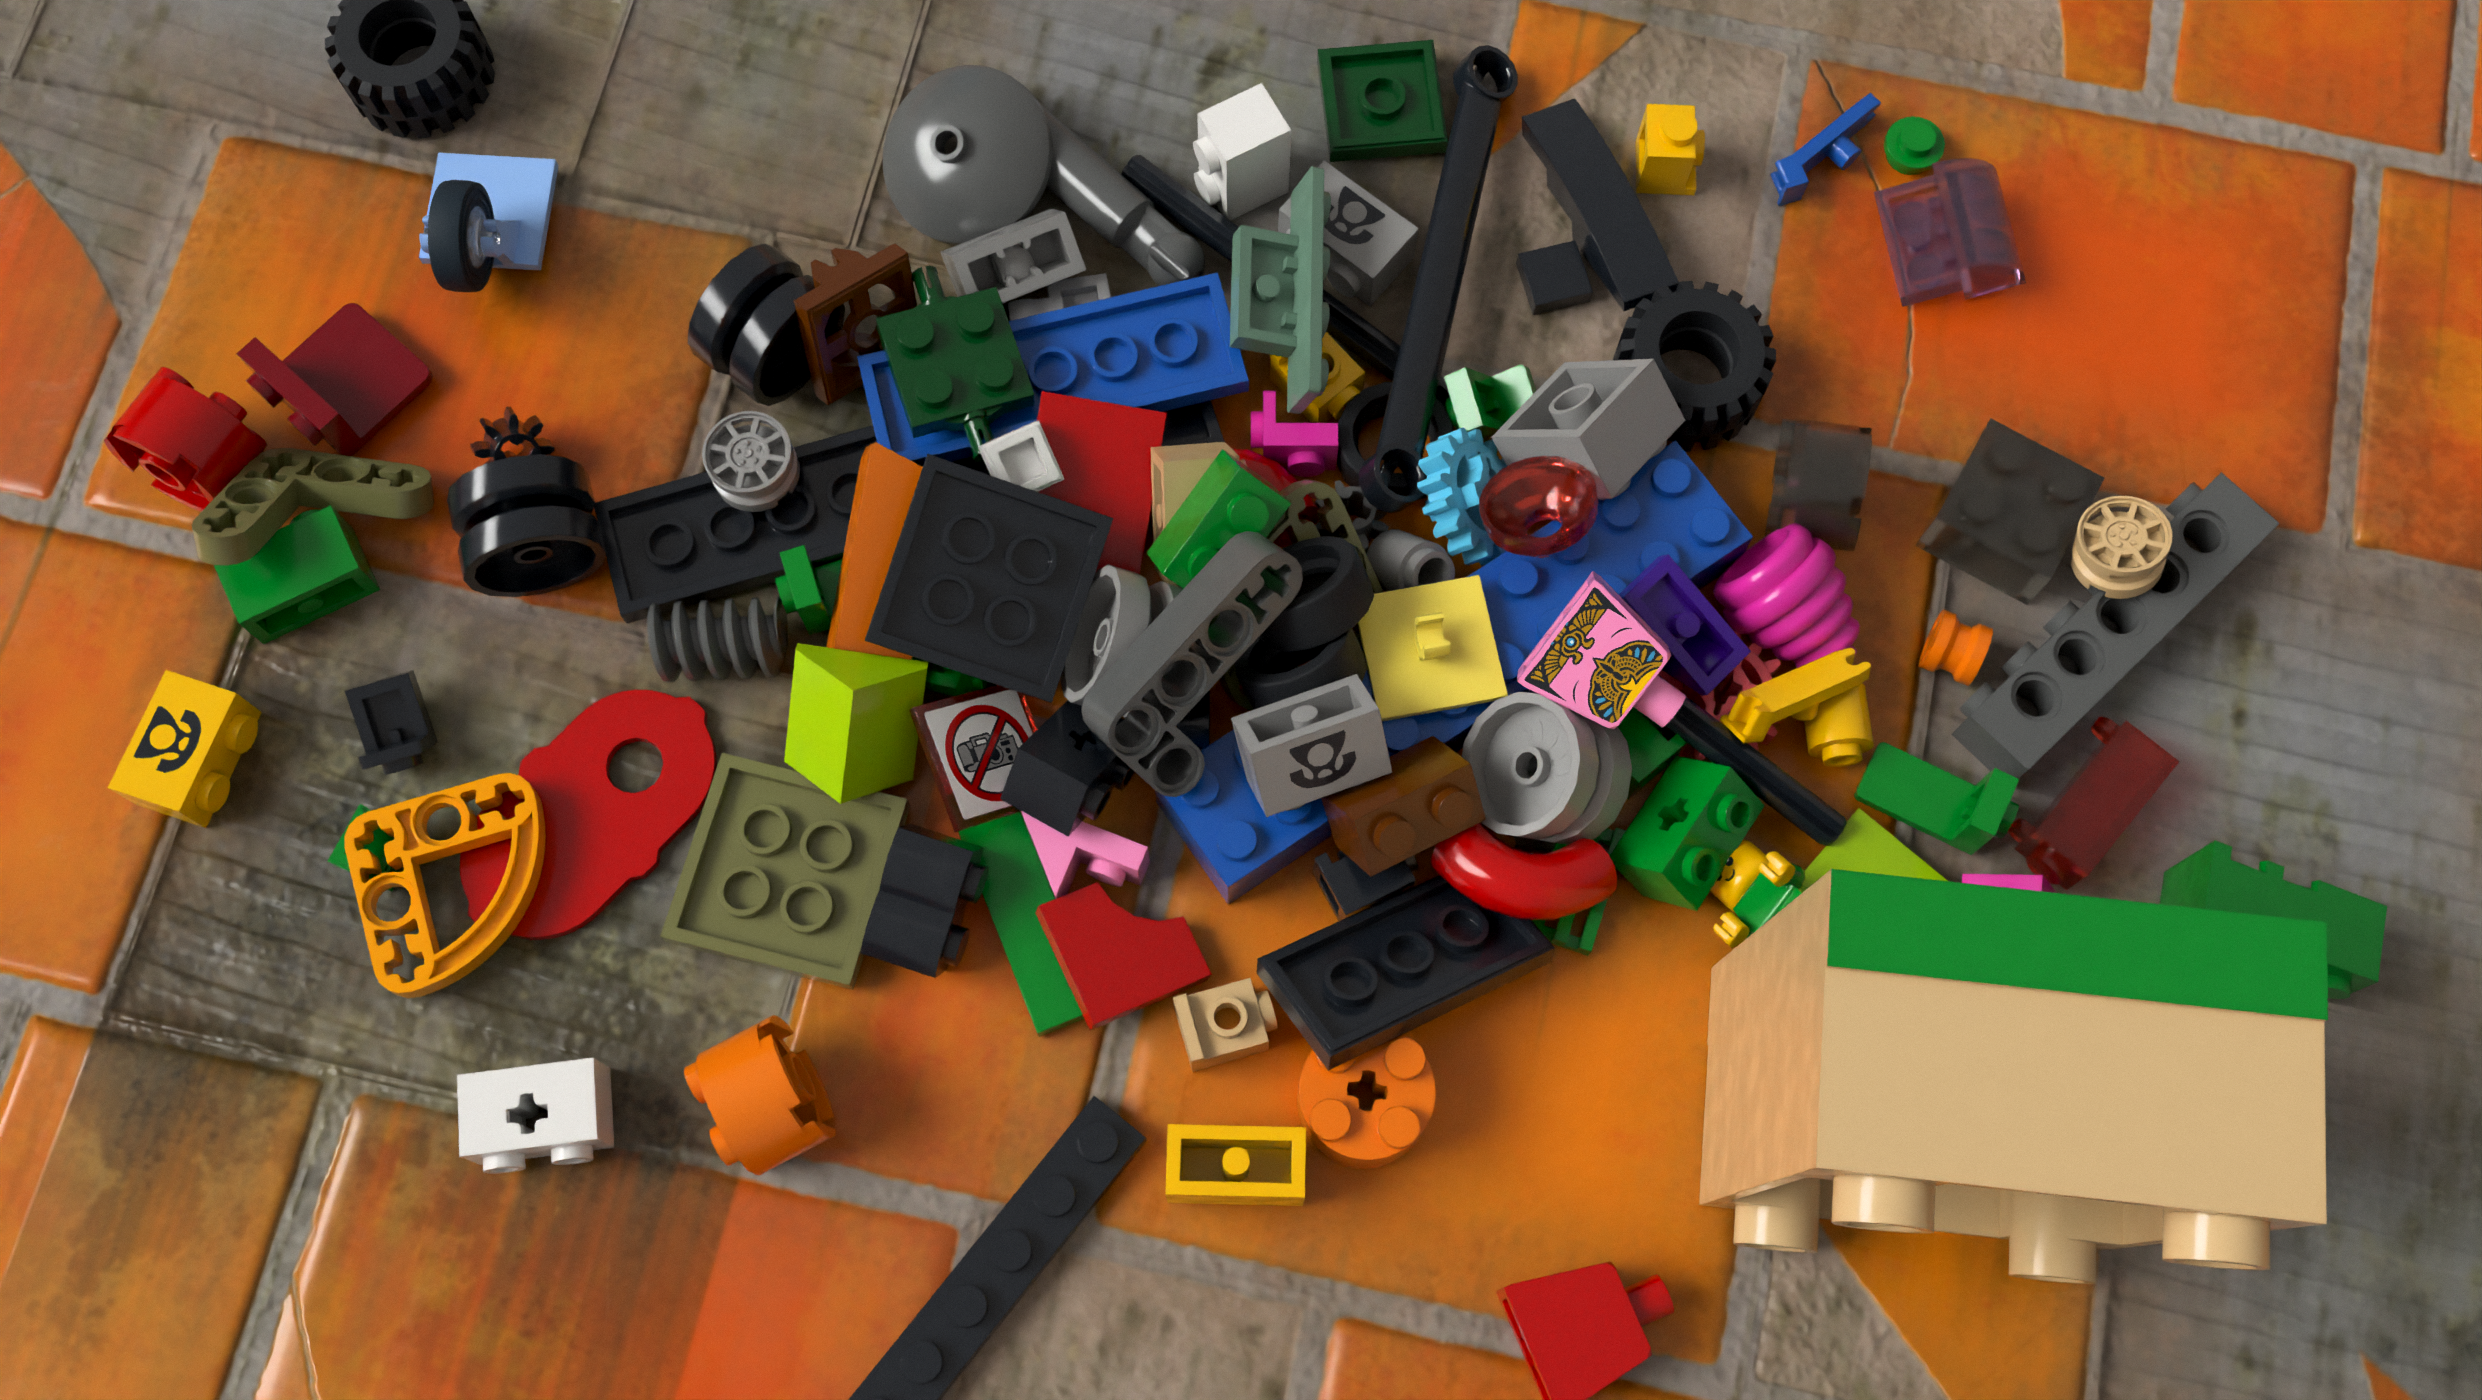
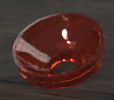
[1479,456,1598,558]

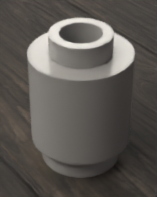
[1367,529,1455,592]

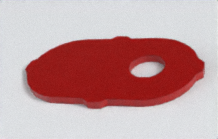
[460,690,717,940]

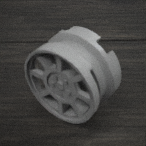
[702,411,800,512]

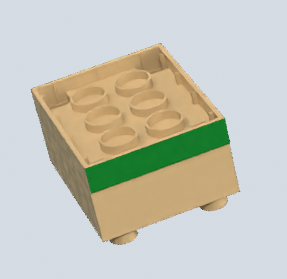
[1699,869,2328,1284]

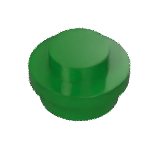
[1884,116,1945,175]

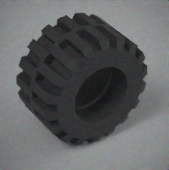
[325,0,495,139]
[1613,281,1776,452]

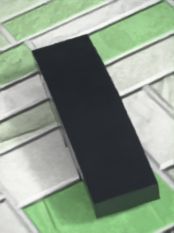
[1522,98,1679,311]

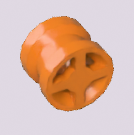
[1918,610,1993,686]

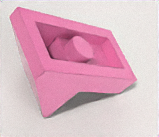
[1021,811,1150,899]

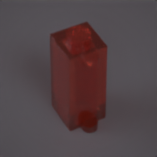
[2008,717,2180,890]

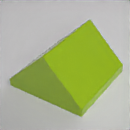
[784,643,928,804]

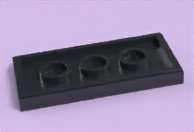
[1256,875,1555,1071]

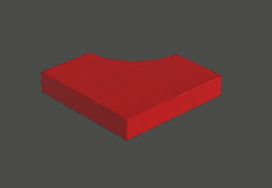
[1035,882,1212,1031]

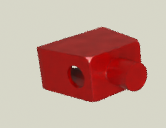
[1496,1262,1674,1400]

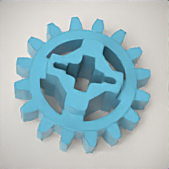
[1417,427,1526,566]

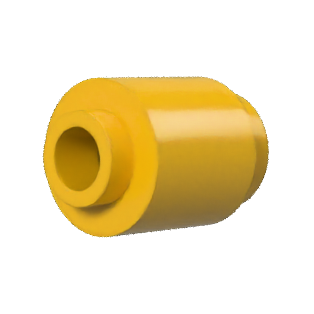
[1804,683,1874,767]

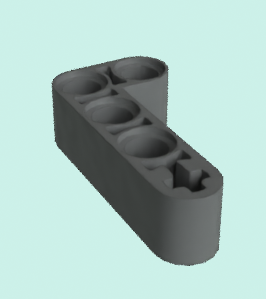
[1081,531,1303,797]

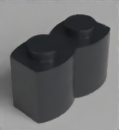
[861,823,989,978]

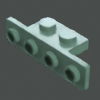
[1230,166,1331,414]

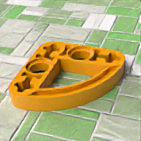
[344,773,546,998]

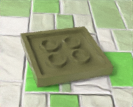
[660,753,911,990]

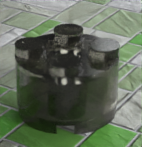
[1764,418,1872,552]

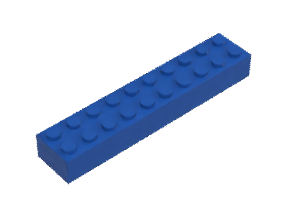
[1155,440,1753,905]

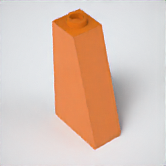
[826,442,923,660]

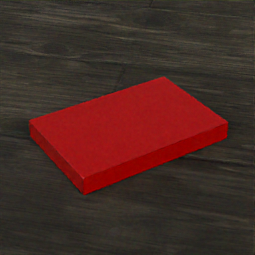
[1037,391,1167,575]

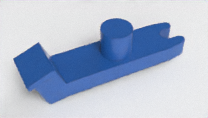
[1770,93,1881,206]

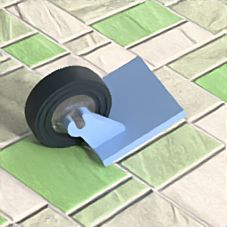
[419,153,559,293]

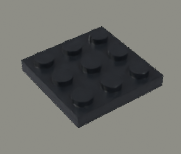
[864,454,1113,703]

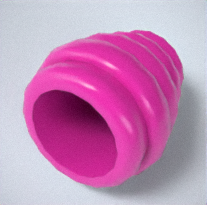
[1713,523,1860,668]

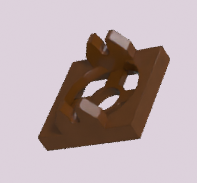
[794,243,917,405]

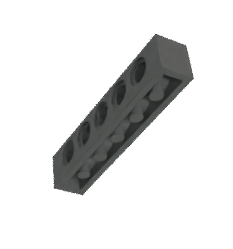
[1951,472,2280,779]

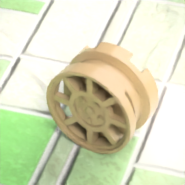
[2071,496,2173,599]

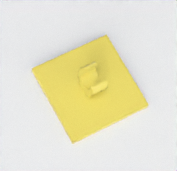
[1357,575,1508,722]

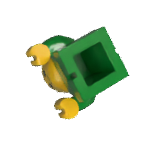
[1710,840,1808,948]

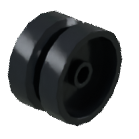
[687,244,846,406]
[447,454,607,597]

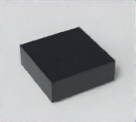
[1516,240,1593,315]

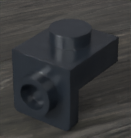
[344,670,438,775]

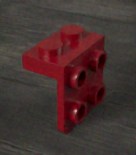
[236,303,433,456]

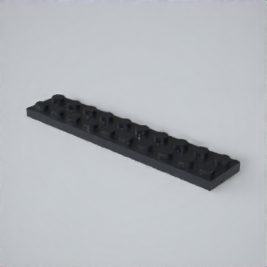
[594,400,1225,624]

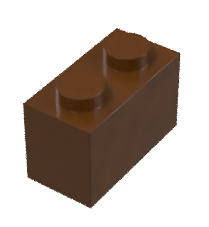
[1321,736,1486,877]

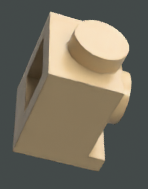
[1173,978,1278,1072]

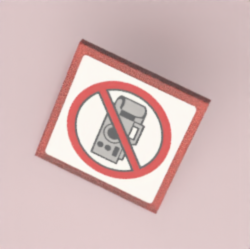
[909,685,1037,833]

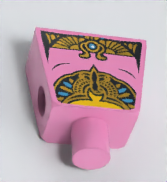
[1517,571,1686,730]

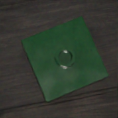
[1317,40,1448,162]

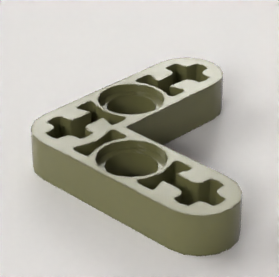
[192,448,434,565]

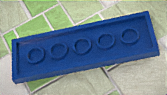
[857,272,1249,467]

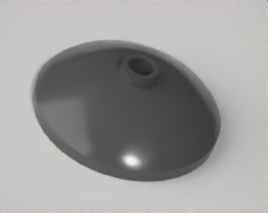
[883,65,1053,245]

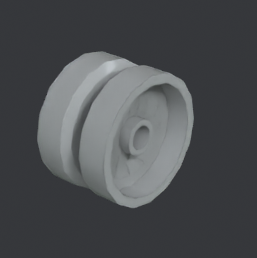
[1060,564,1183,718]
[1462,692,1632,845]

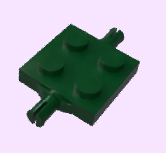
[876,266,1034,463]

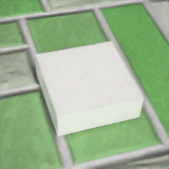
[978,420,1064,492]

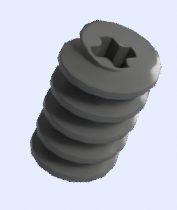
[647,596,788,683]

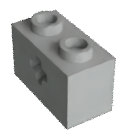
[940,209,1086,303]

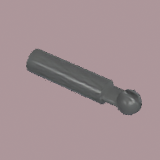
[1040,104,1206,286]

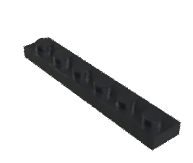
[848,1096,1147,1400]

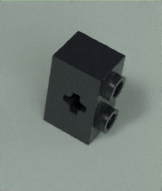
[1000,700,1135,837]

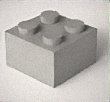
[1491,359,1685,500]

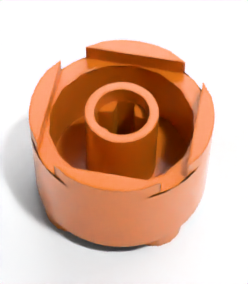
[684,1015,836,1175]
[1297,1034,1436,1169]

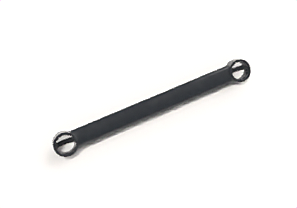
[1359,45,1518,513]

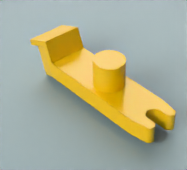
[1720,648,1871,743]

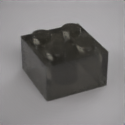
[1915,418,2105,605]

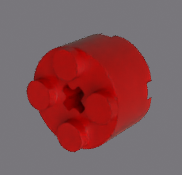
[104,367,267,512]

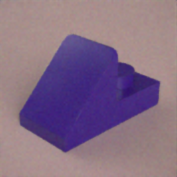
[1619,554,1751,696]

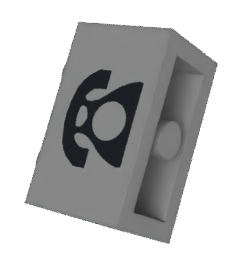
[1278,160,1419,306]
[1231,674,1392,817]

